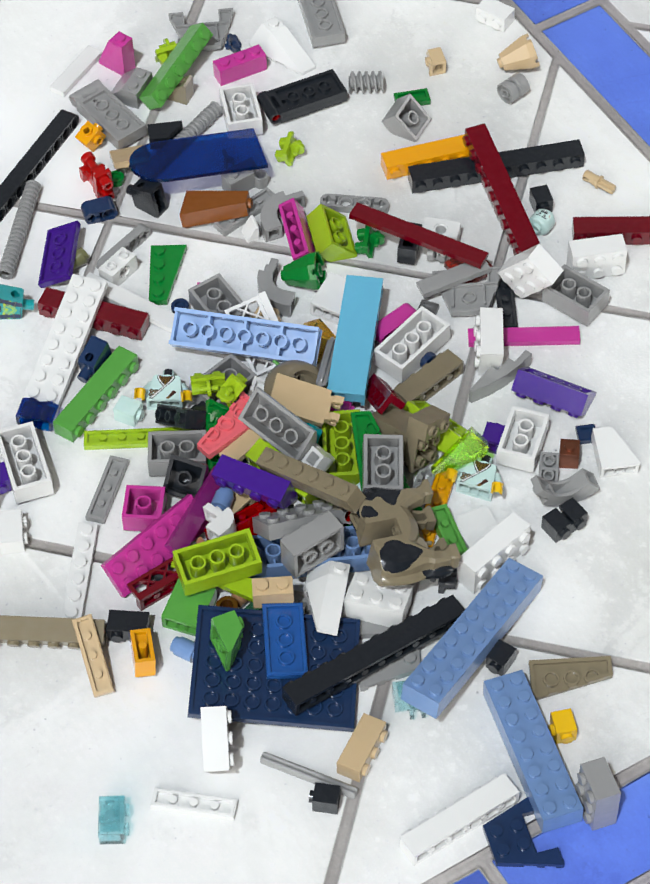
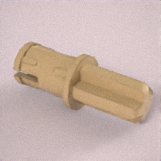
[582,170,616,194]

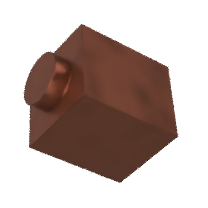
[559,439,580,469]

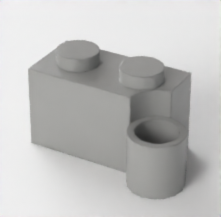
[221,159,268,191]

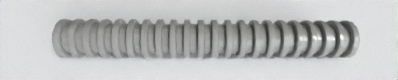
[139,101,223,180]
[0,180,41,279]

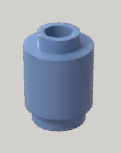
[211,487,234,511]
[170,636,195,663]

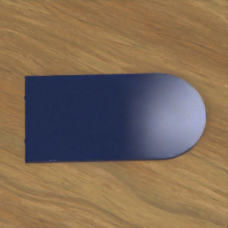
[129,128,268,182]

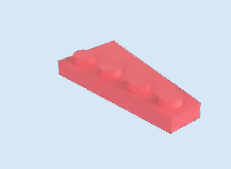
[197,392,250,460]

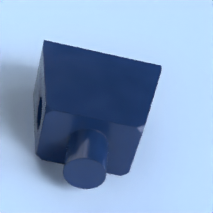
[77,335,112,383]

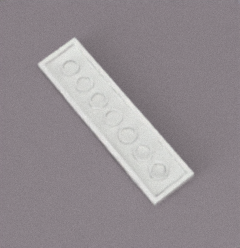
[22,274,108,411]

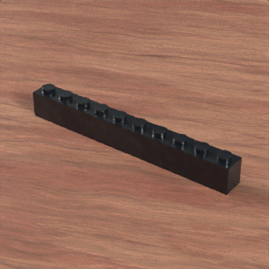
[408,139,585,194]
[282,595,465,716]

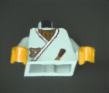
[134,369,193,410]
[444,455,504,502]

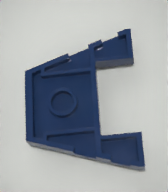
[483,797,564,868]

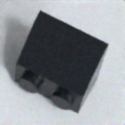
[163,454,209,498]

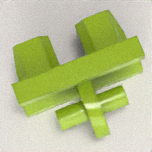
[155,38,178,66]
[275,131,305,166]
[190,371,225,397]
[215,373,248,407]

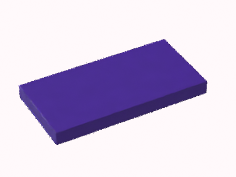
[38,220,81,288]

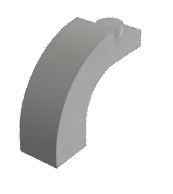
[260,191,305,242]
[257,258,296,317]
[530,468,600,507]

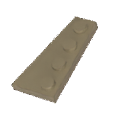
[528,656,613,700]

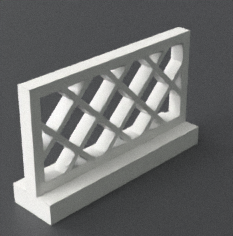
[224,291,282,377]

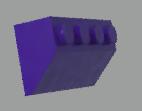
[511,367,597,418]
[211,454,298,509]

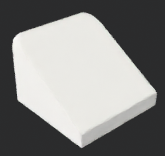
[242,215,260,243]

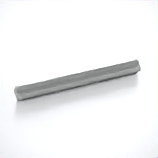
[316,337,335,387]
[260,752,358,799]

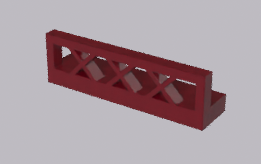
[366,373,406,415]
[127,557,179,611]

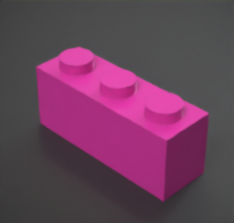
[213,44,267,86]

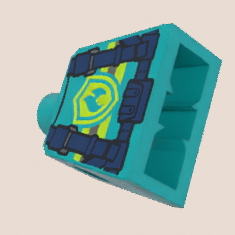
[0,284,34,320]

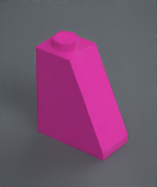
[99,31,136,76]

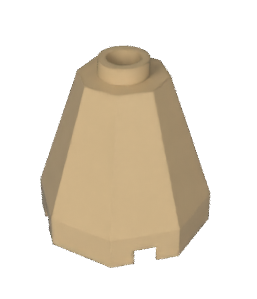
[497,33,540,71]

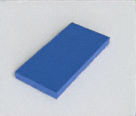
[262,603,308,679]

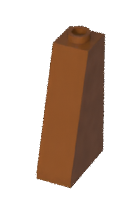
[180,191,253,228]

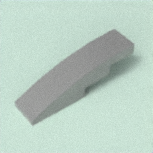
[469,350,532,403]

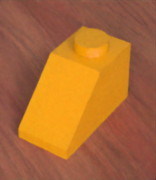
[130,628,156,677]

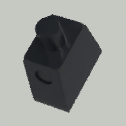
[126,178,168,219]

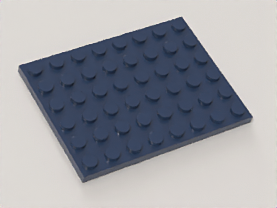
[187,605,360,732]

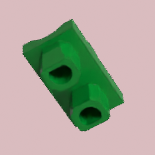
[354,225,385,258]

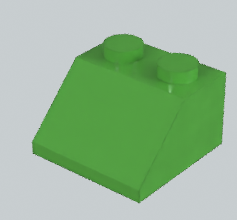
[210,610,244,672]

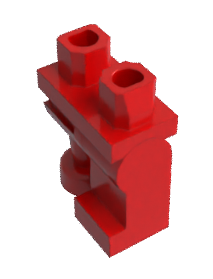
[79,151,115,199]

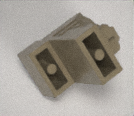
[372,404,450,473]

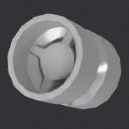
[497,72,530,104]

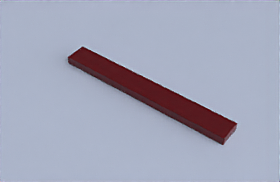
[349,202,489,269]

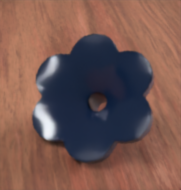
[225,33,241,53]

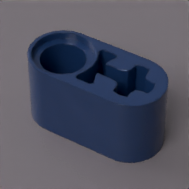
[81,196,118,224]

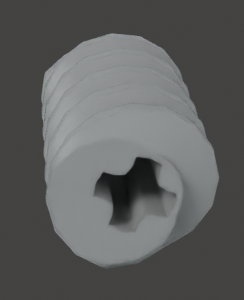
[349,71,383,93]

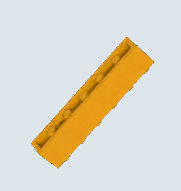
[381,135,470,180]

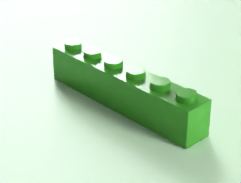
[139,23,213,110]
[53,346,139,443]

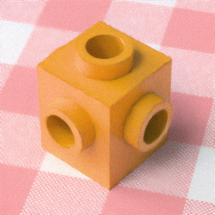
[75,121,106,152]

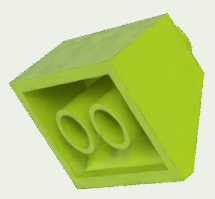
[306,204,357,262]

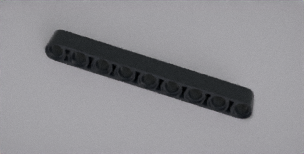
[0,109,79,222]

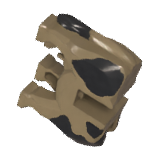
[349,479,461,587]

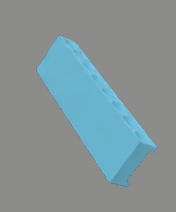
[327,275,383,406]

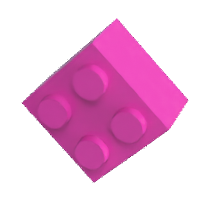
[122,485,167,531]

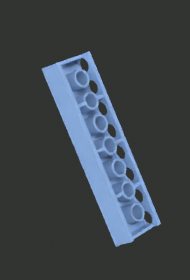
[168,307,323,367]

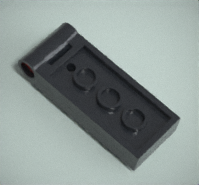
[257,69,347,124]

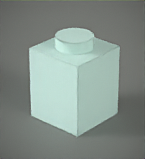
[113,395,144,427]

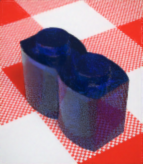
[16,397,60,431]

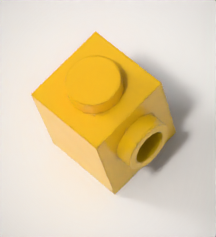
[548,708,577,744]

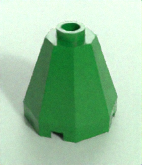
[281,251,326,290]

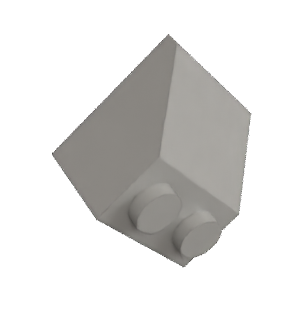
[111,67,153,109]
[381,94,432,142]

